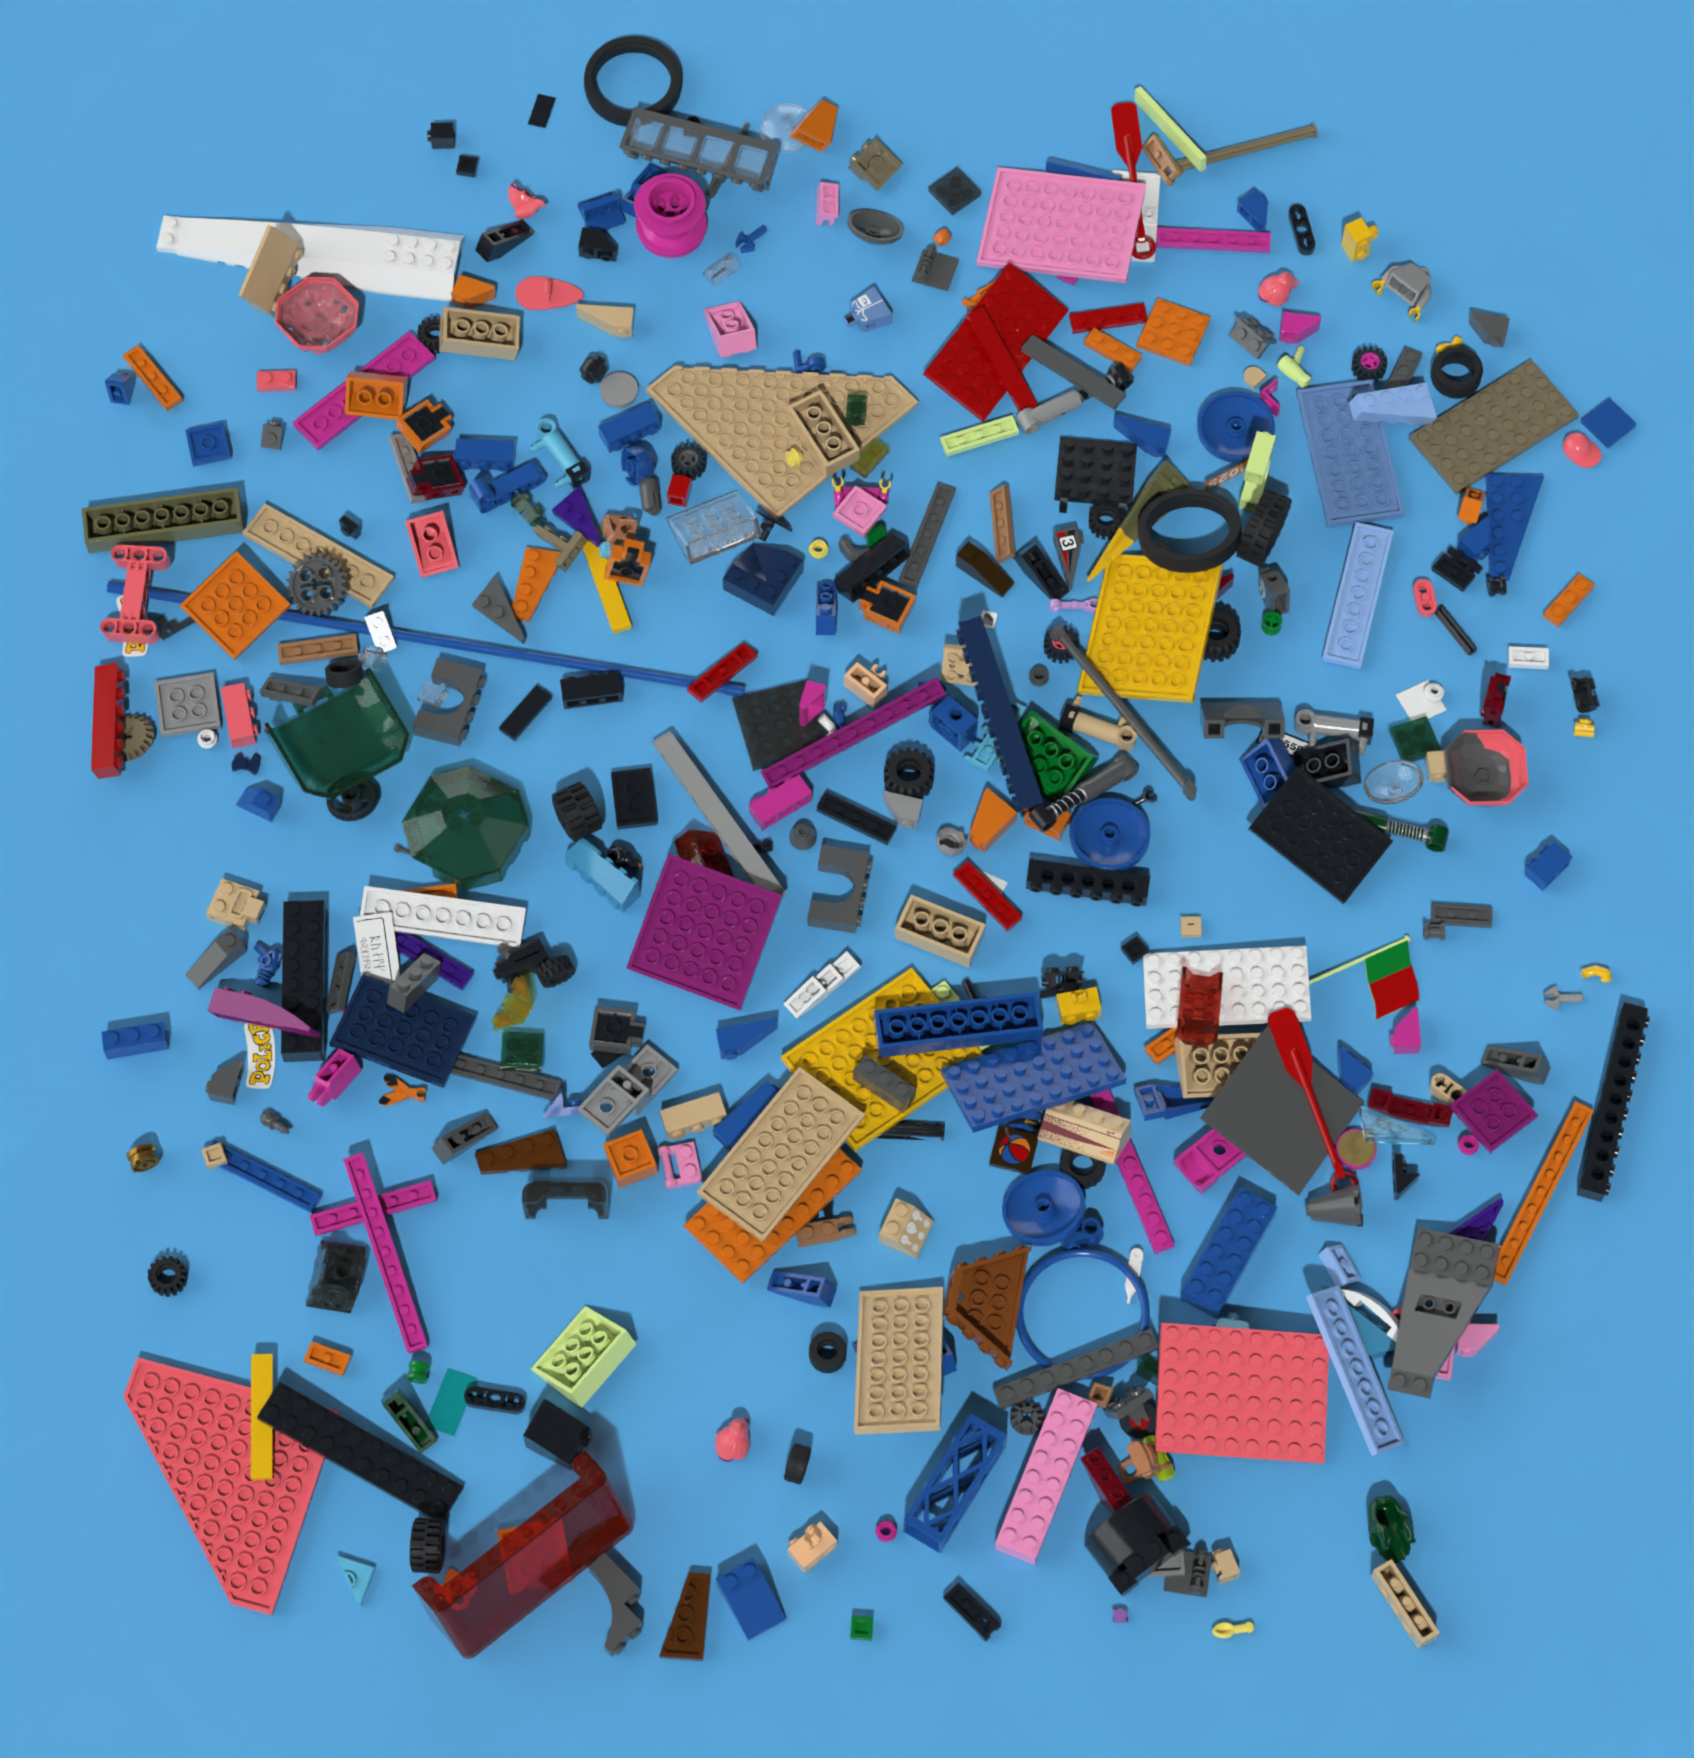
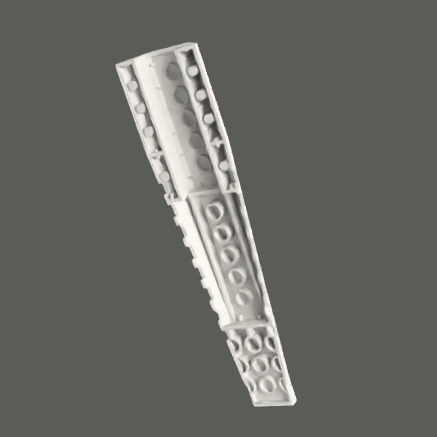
[156,215,465,302]

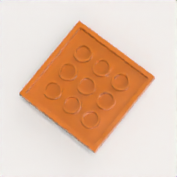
[179,551,291,661]

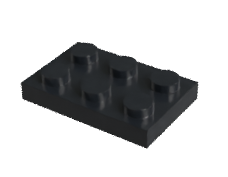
[611,768,657,830]

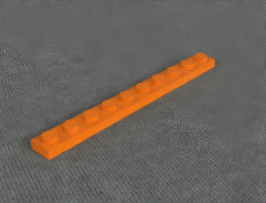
[1494,1101,1594,1286]

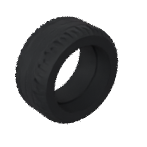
[1431,346,1483,399]

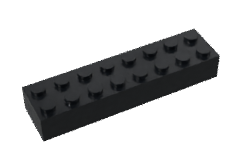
[281,900,327,1062]

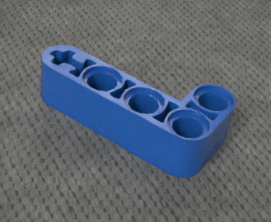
[469,461,546,514]

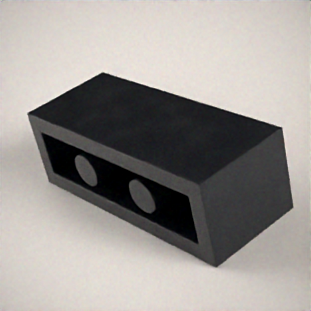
[560,671,623,709]

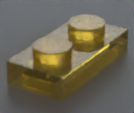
[850,438,889,479]

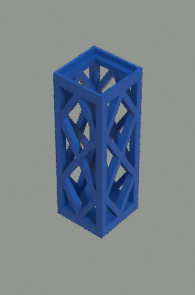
[903,1413,1007,1553]

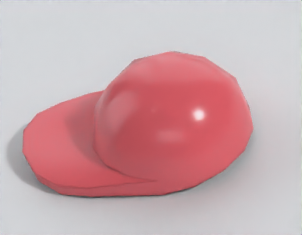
[1562,432,1601,468]

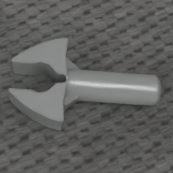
[1543,987,1583,1010]

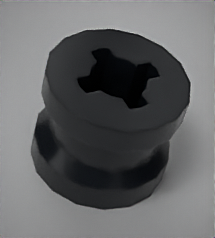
[1487,576,1507,597]

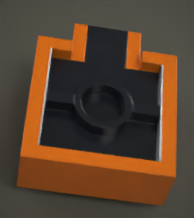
[395,400,452,454]
[604,538,651,587]
[859,580,916,634]

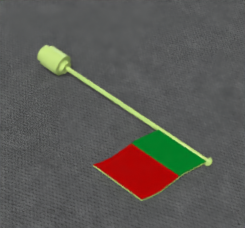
[1309,935,1419,1020]

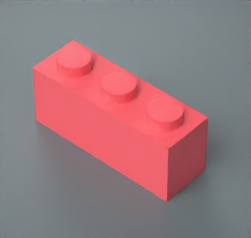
[220,683,259,748]

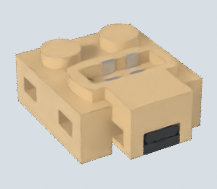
[206,878,266,932]

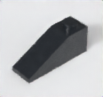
[475,220,534,262]
[1013,544,1070,600]

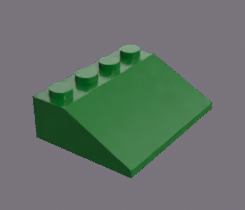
[997,711,1099,802]

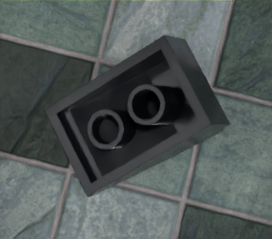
[1294,738,1361,788]

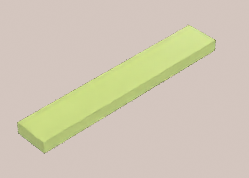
[1135,86,1206,172]

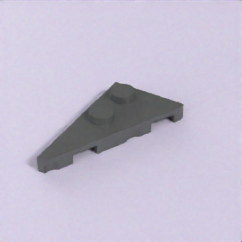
[472,576,526,644]

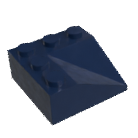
[722,543,803,616]

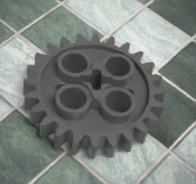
[286,553,349,617]

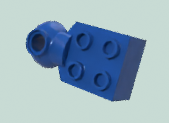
[918,679,978,752]

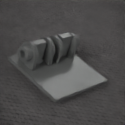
[912,246,959,291]
[1164,1550,1212,1598]

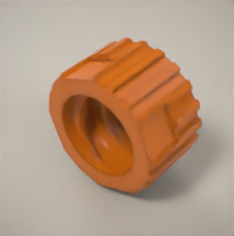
[933,228,952,246]

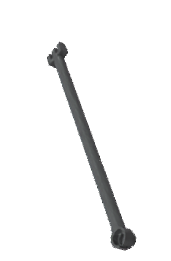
[1049,624,1197,801]

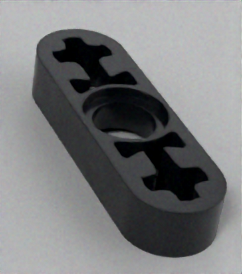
[1288,204,1315,256]
[464,1386,526,1415]

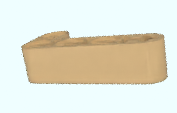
[1429,1073,1467,1106]

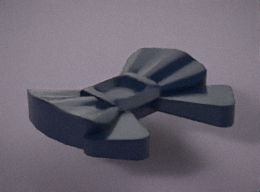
[231,753,261,775]

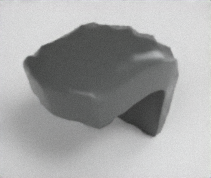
[839,538,871,563]

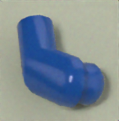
[833,702,847,729]

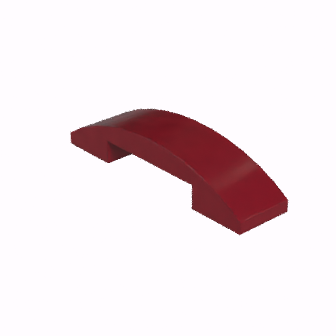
[1368,1088,1453,1127]

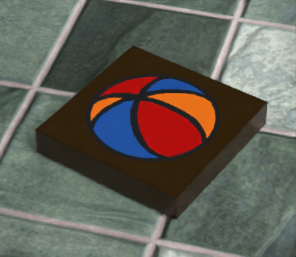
[989,1125,1038,1175]

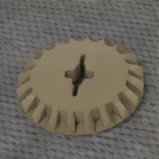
[122,714,154,762]

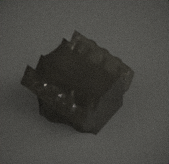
[305,1240,366,1313]

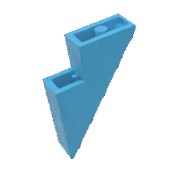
[1318,1285,1396,1361]

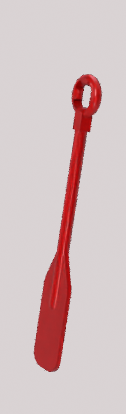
[1111,102,1156,260]
[1268,1008,1359,1192]

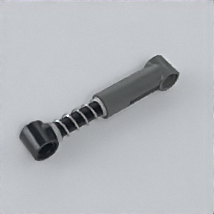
[1029,754,1139,832]

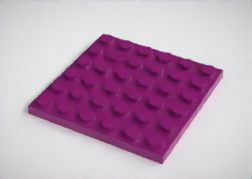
[626,854,783,1011]

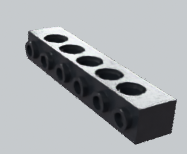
[1026,859,1150,907]

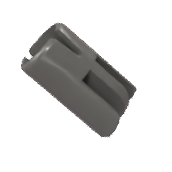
[639,478,661,516]

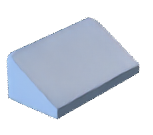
[1319,1243,1361,1289]

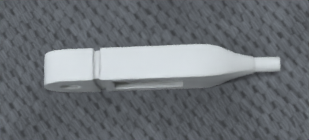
[1125,1248,1143,1304]

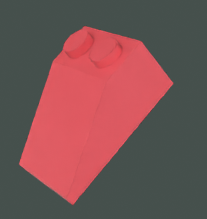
[405,511,459,578]

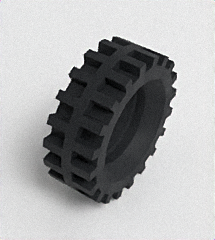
[1236,489,1292,567]

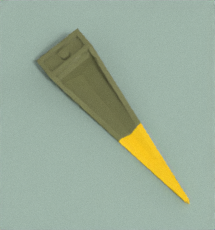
[1087,460,1193,582]

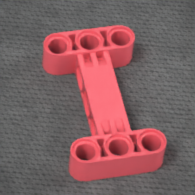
[100,545,171,644]

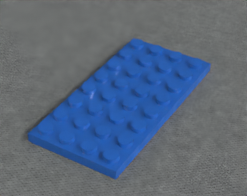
[941,1021,1126,1133]

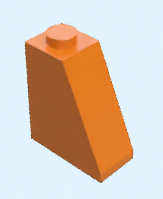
[789,100,838,152]
[969,788,1017,853]

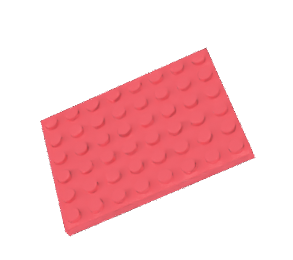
[1154,1323,1329,1464]

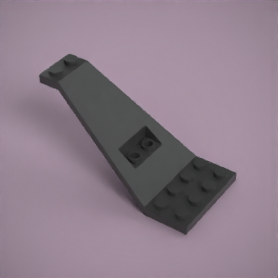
[1387,1228,1501,1399]

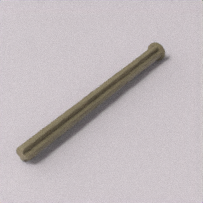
[1175,123,1318,171]

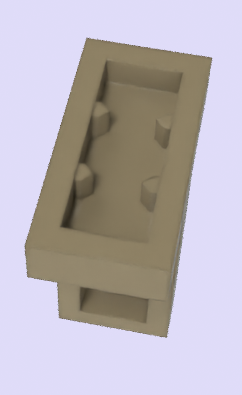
[533,524,588,573]

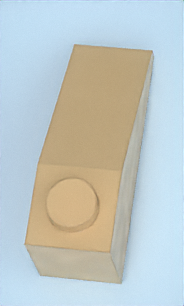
[576,304,634,338]

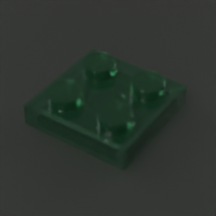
[1389,716,1441,765]
[500,1032,544,1072]

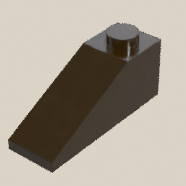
[956,542,1014,598]

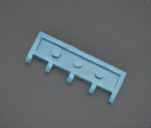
[963,699,1027,773]

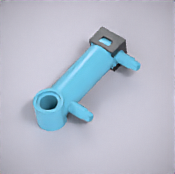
[529,418,590,489]

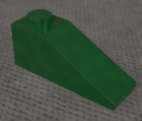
[381,1387,438,1454]

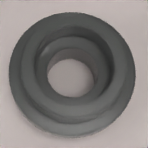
[1029,667,1049,687]

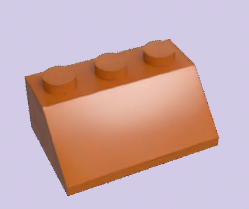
[345,371,408,420]

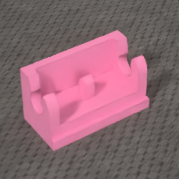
[816,182,839,226]

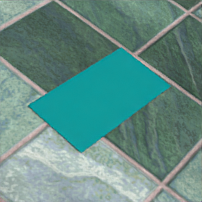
[426,1368,477,1436]

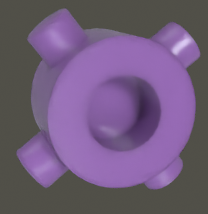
[1112,1608,1128,1624]

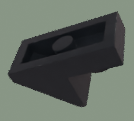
[1392,1154,1420,1200]

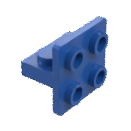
[578,192,625,231]

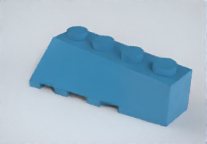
[565,837,640,912]

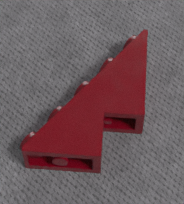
[1080,1447,1133,1514]

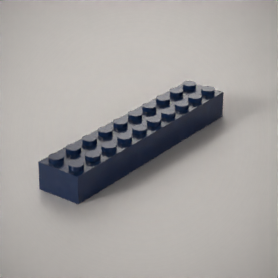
[956,616,1044,817]

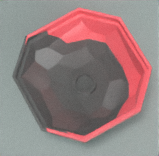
[1444,730,1529,807]

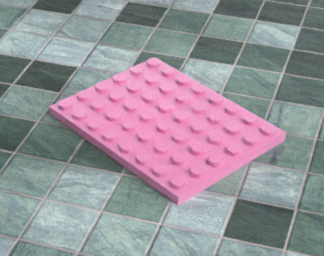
[976,167,1146,283]

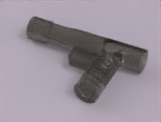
[157,615,195,641]

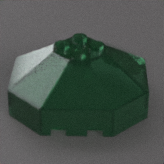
[402,766,531,892]

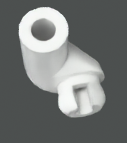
[817,714,837,737]

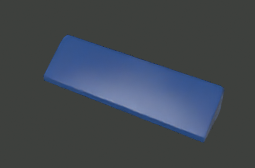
[1045,157,1123,181]

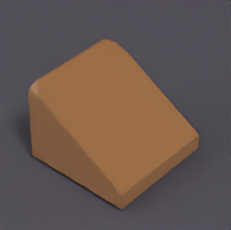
[1087,1382,1114,1408]

